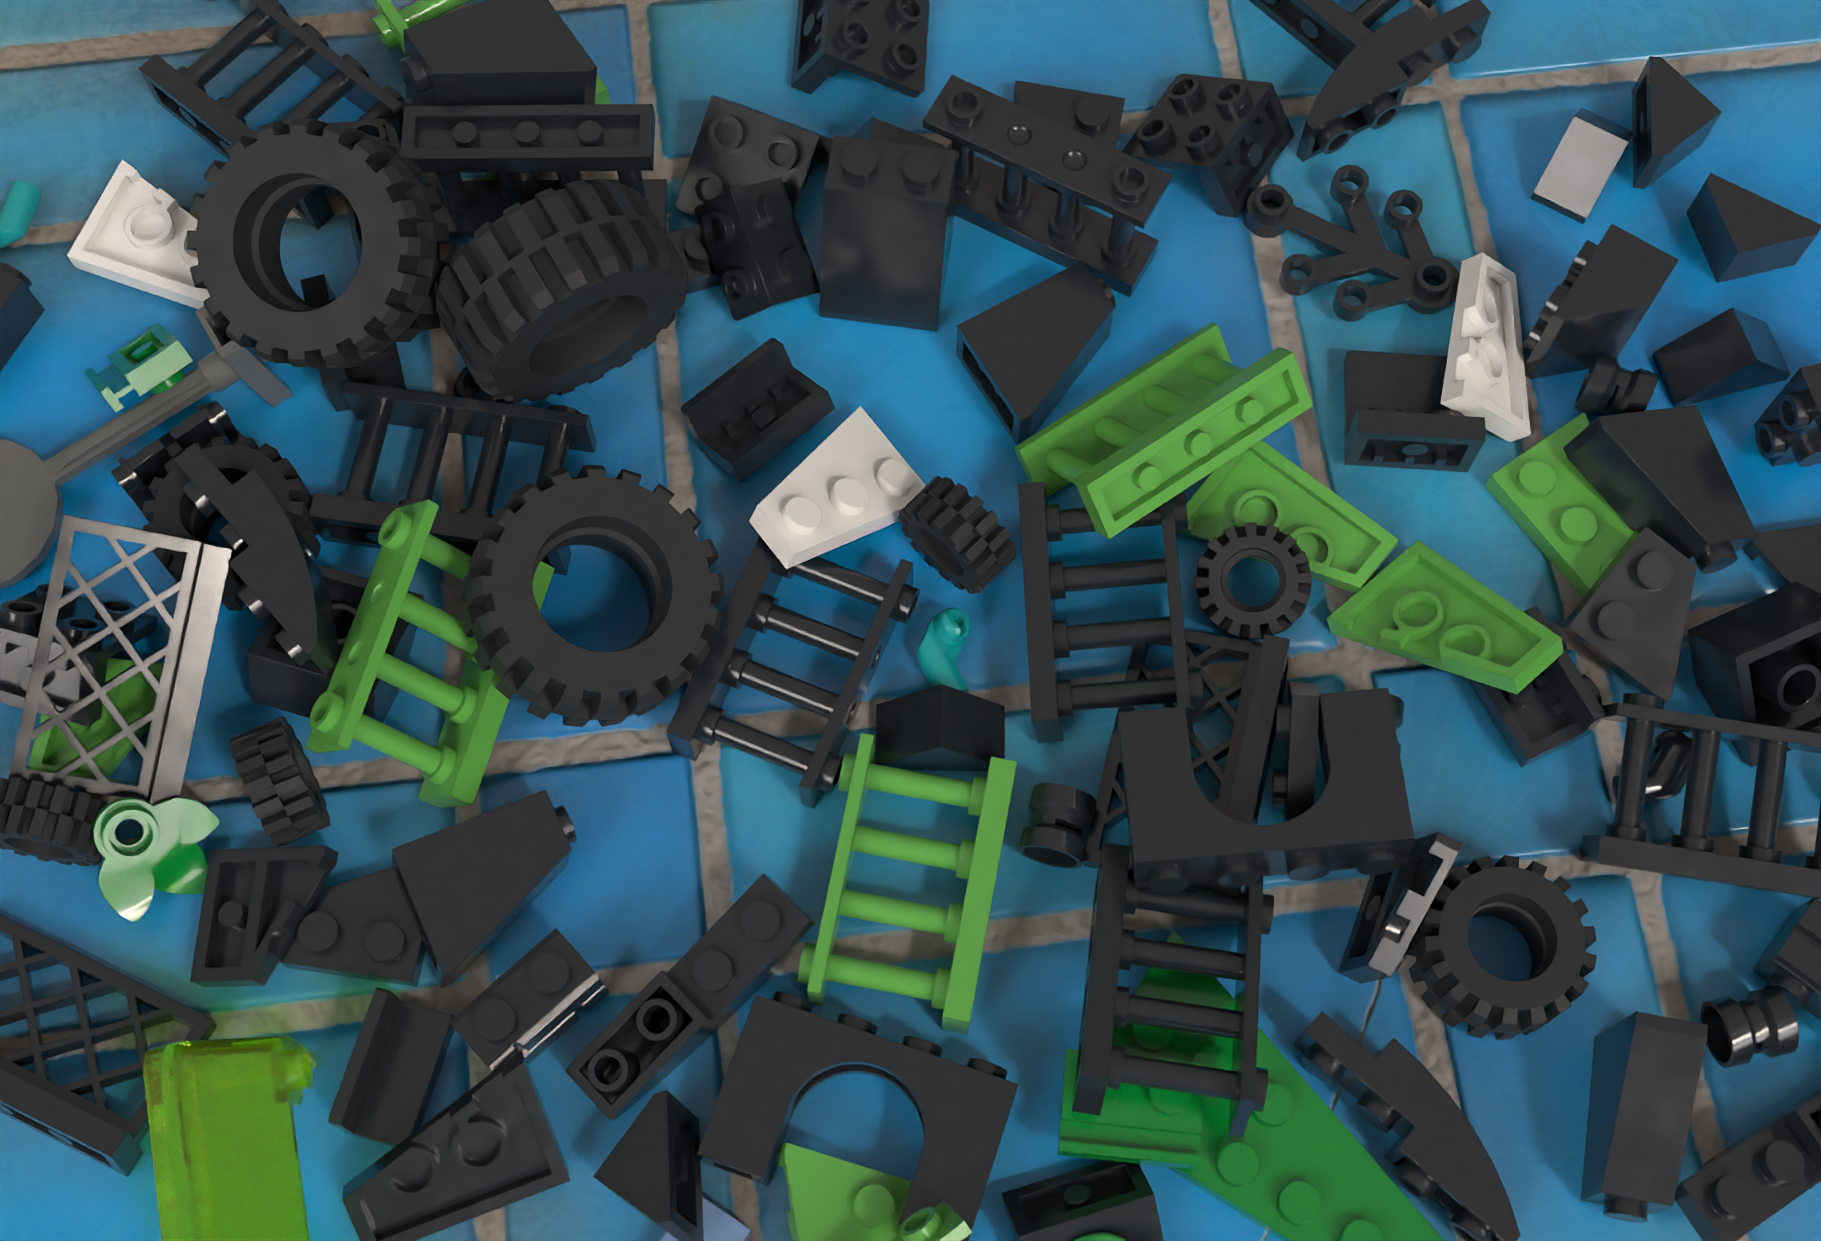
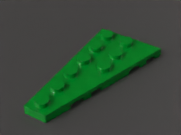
[1112,929,1444,1241]

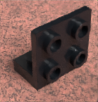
[791,0,930,98]
[1122,74,1295,218]
[676,95,833,216]
[1344,350,1486,472]
[0,584,158,727]

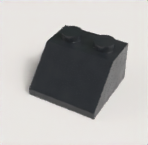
[247,564,424,723]
[1687,582,1821,768]

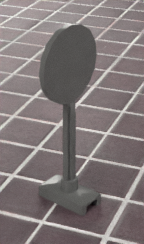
[0,306,294,590]

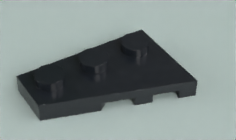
[342,1050,570,1241]

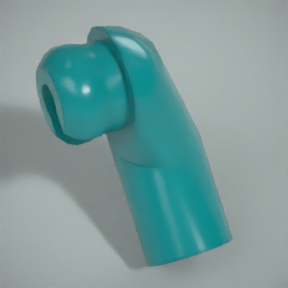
[0,181,42,249]
[916,607,971,693]

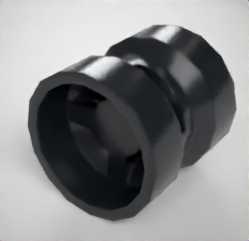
[1574,352,1658,415]
[1018,783,1097,869]
[1700,986,1799,1068]

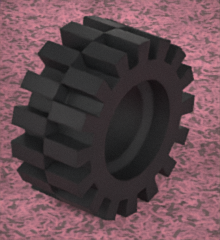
[898,476,1016,594]
[1195,522,1312,640]
[230,717,330,847]
[0,778,107,866]

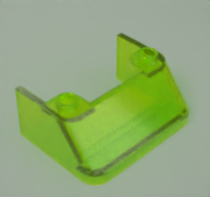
[144,1035,317,1241]

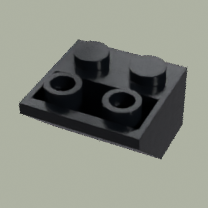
[1522,224,1679,379]

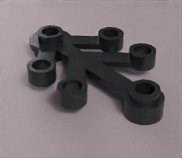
[1244,165,1460,322]

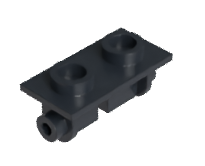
[111,401,243,513]

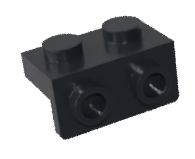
[694,177,820,321]
[681,338,835,482]
[1466,606,1605,768]

